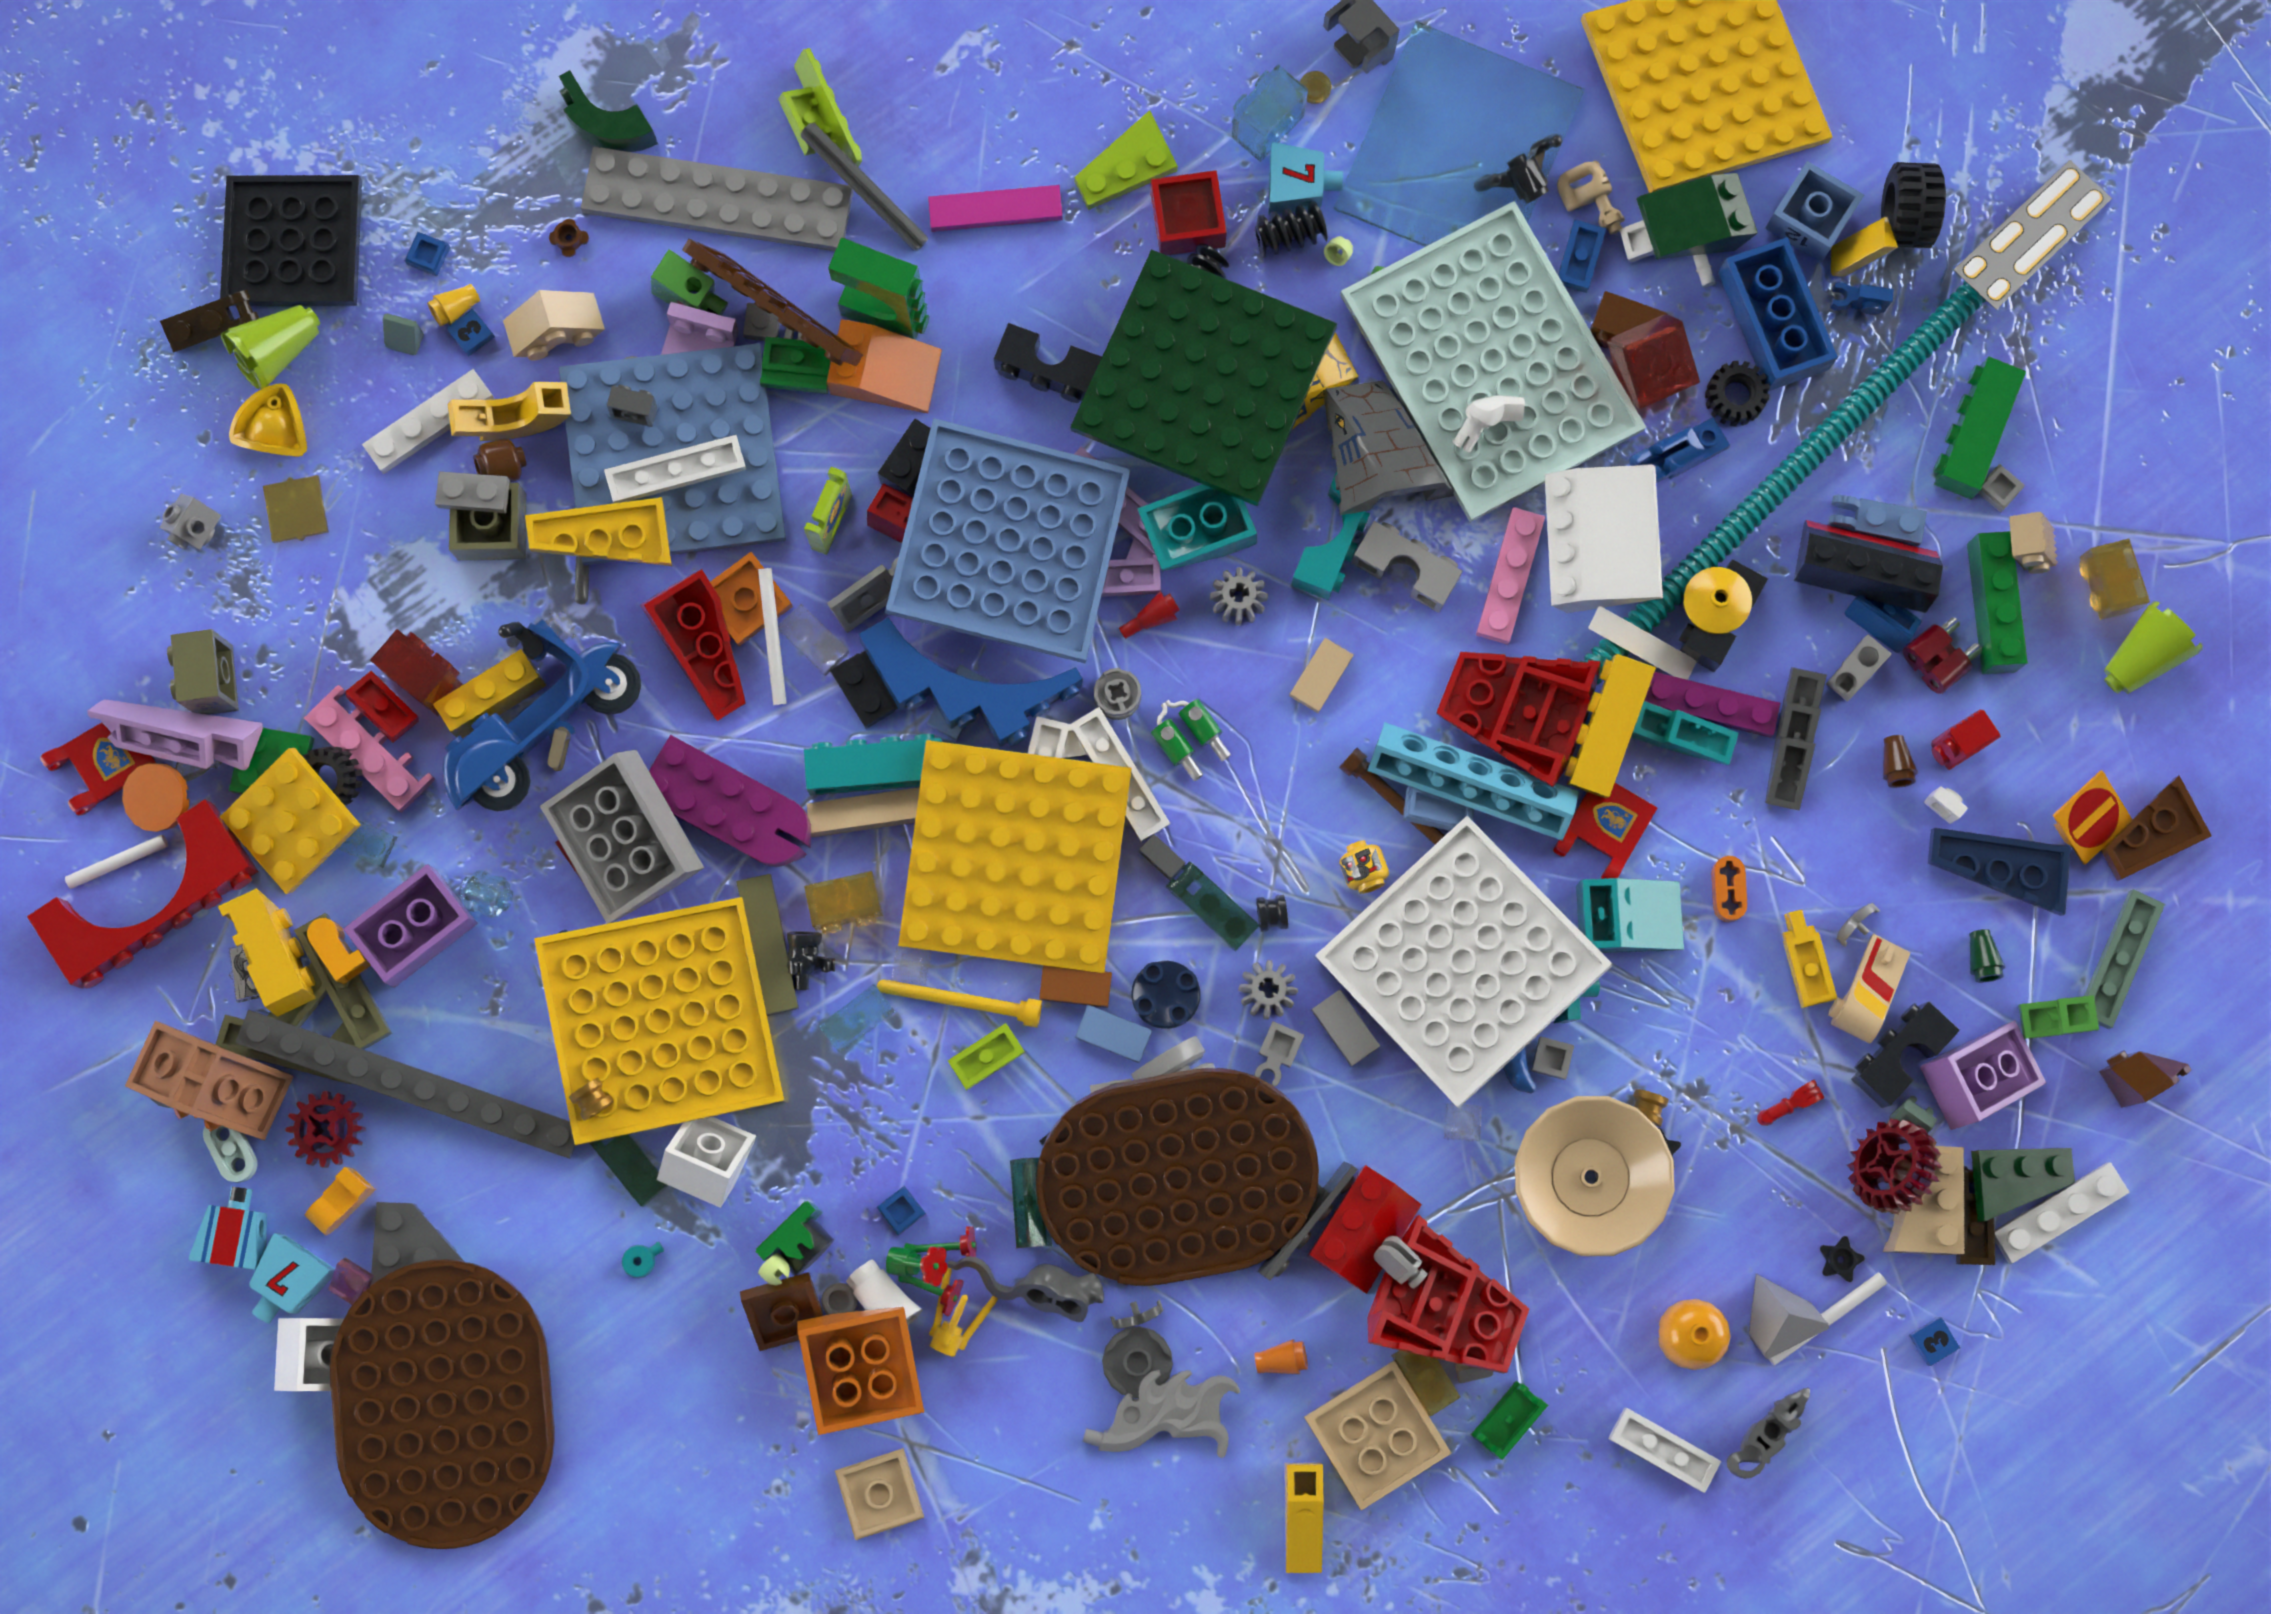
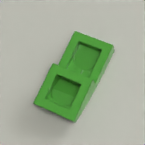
[2018,995,2099,1039]

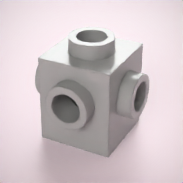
[159,493,222,550]

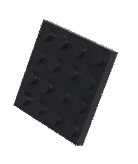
[220,175,362,306]

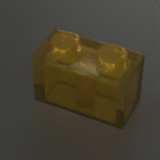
[2079,538,2150,620]
[804,871,883,934]

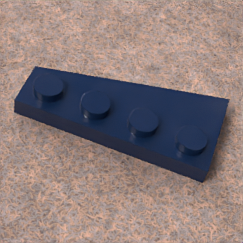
[1928,828,2071,916]

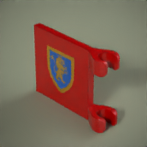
[40,722,156,816]
[1553,783,1658,879]

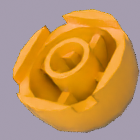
[1658,1299,1731,1370]

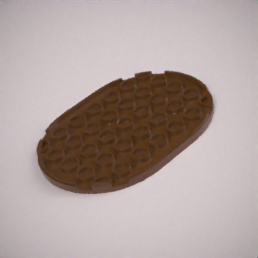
[1036,1068,1319,1286]
[330,1259,555,1549]

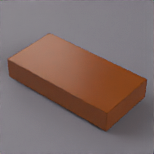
[1039,965,1112,1008]

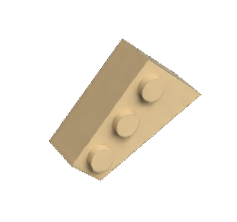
[1883,1146,1964,1255]

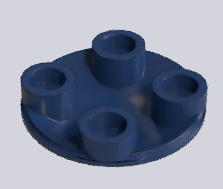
[1131,961,1200,1029]

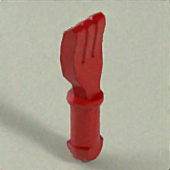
[1757,1079,1825,1126]

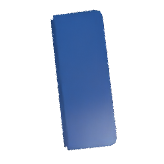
[1844,595,1922,653]

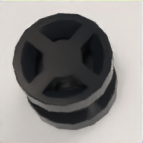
[1256,894,1288,932]

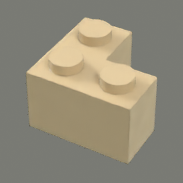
[503,290,605,360]

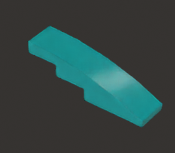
[1631,701,1739,766]

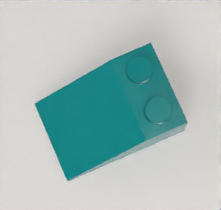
[1137,484,1257,572]

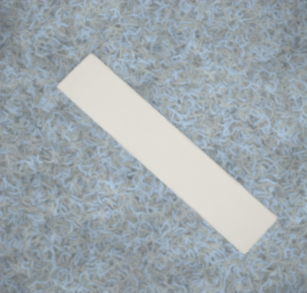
[1588,606,1697,680]

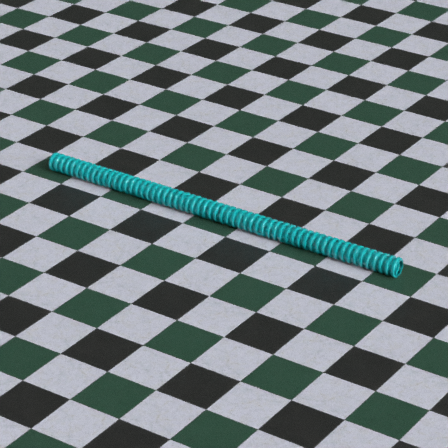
[1579,281,1986,685]

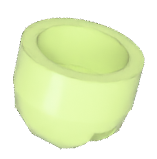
[1324,236,1353,266]
[758,1253,790,1285]

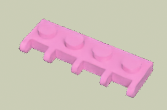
[304,685,435,813]

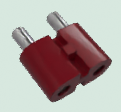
[1902,617,1982,694]

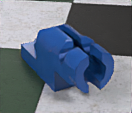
[1629,417,1730,483]

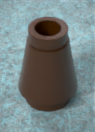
[1883,735,1918,788]

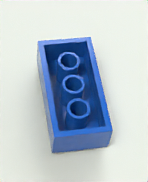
[1718,237,1838,391]

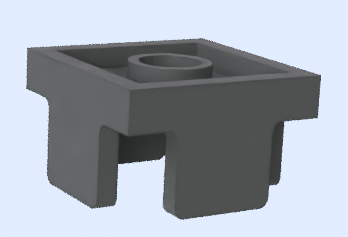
[1323,0,1400,74]

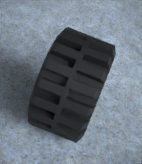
[1881,162,1946,248]

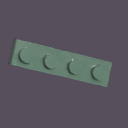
[2084,889,2165,1029]

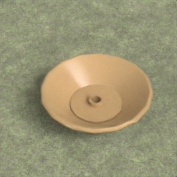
[1515,1096,1675,1256]

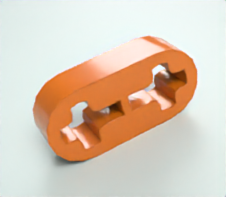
[1711,856,1747,923]

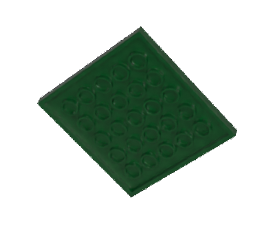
[1070,249,1337,507]

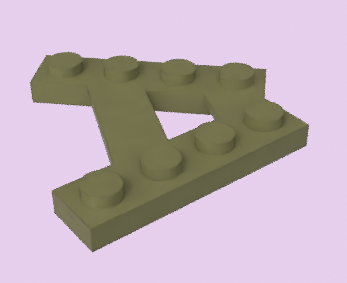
[215,913,392,1085]

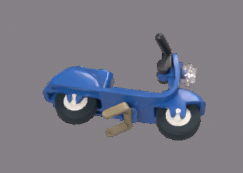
[442,610,641,811]

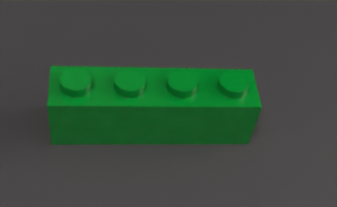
[1933,356,2026,499]
[1967,531,2028,674]

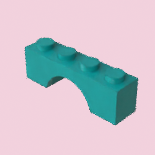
[1291,470,1370,601]

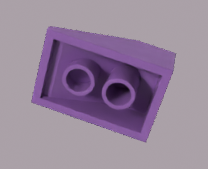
[1920,1020,2046,1130]

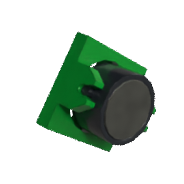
[755,1201,834,1276]

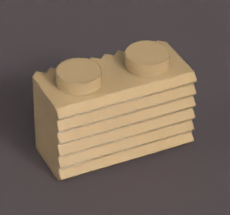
[2009,512,2058,574]

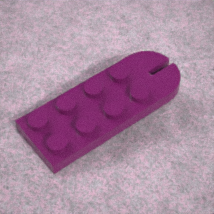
[649,735,811,867]

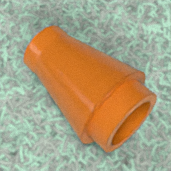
[1254,1339,1308,1374]

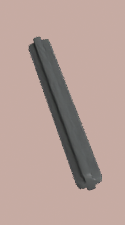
[800,123,928,251]

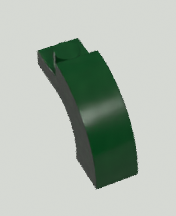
[559,70,658,152]

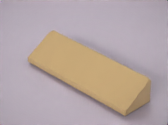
[807,787,920,838]

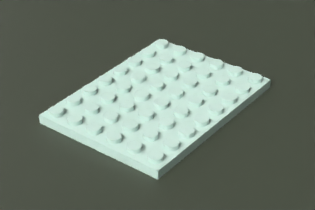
[1340,201,1646,523]

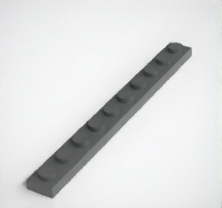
[235,1010,575,1159]

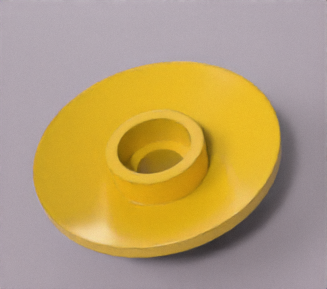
[1683,567,1752,634]

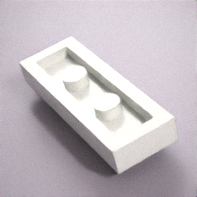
[1608,1407,1721,1493]

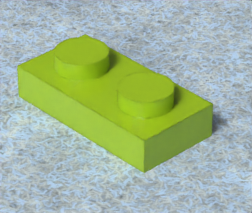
[947,1023,1025,1091]

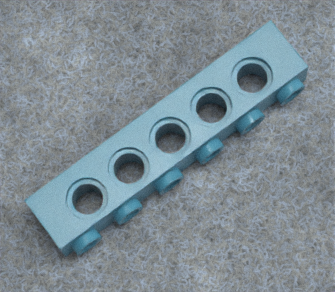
[1367,722,1579,841]

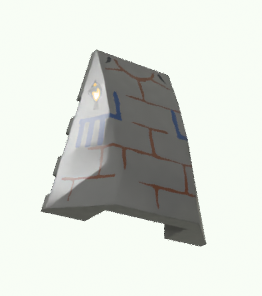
[1323,380,1454,515]

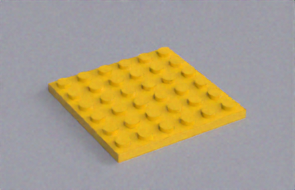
[1580,0,1833,193]
[898,740,1132,973]
[534,897,784,1146]

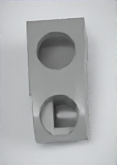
[1826,634,1892,701]

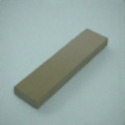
[736,874,799,1016]

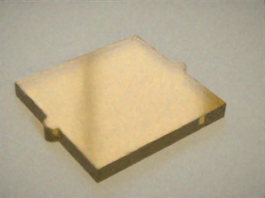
[263,475,329,543]

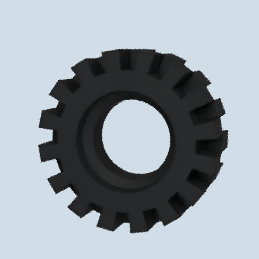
[1705,361,1770,426]
[302,746,363,805]

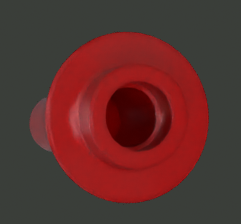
[1119,591,1180,639]

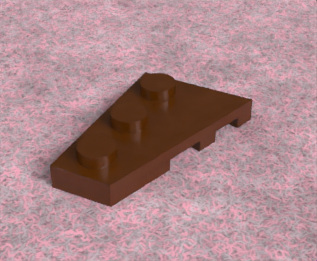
[2101,775,2212,881]

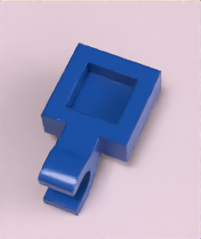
[1830,282,1894,315]

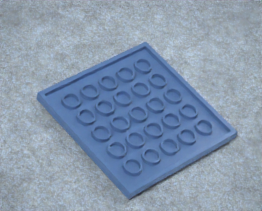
[559,343,786,565]
[885,418,1131,663]

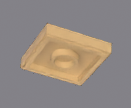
[835,1448,924,1540]

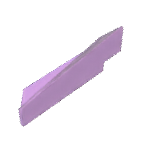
[87,700,263,771]

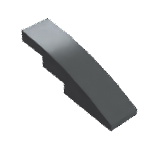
[1765,667,1827,811]

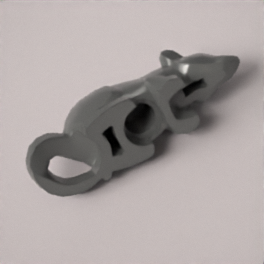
[1727,1388,1810,1479]

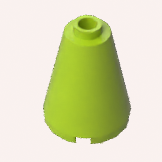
[221,305,321,390]
[2104,601,2203,694]

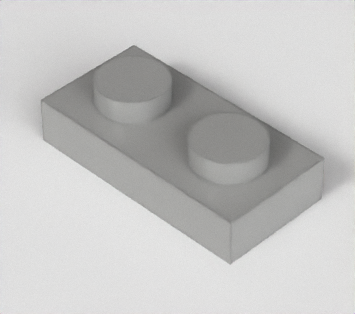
[435,471,510,513]

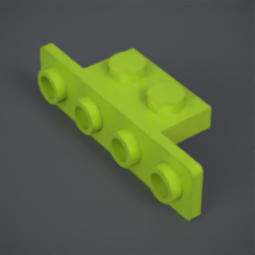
[778,48,862,167]

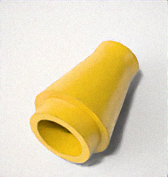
[427,284,480,326]

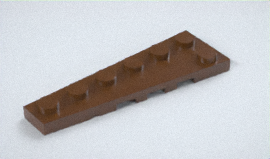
[682,239,863,366]

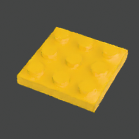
[220,748,361,894]

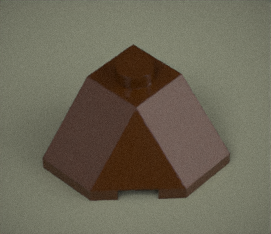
[2099,1050,2191,1108]

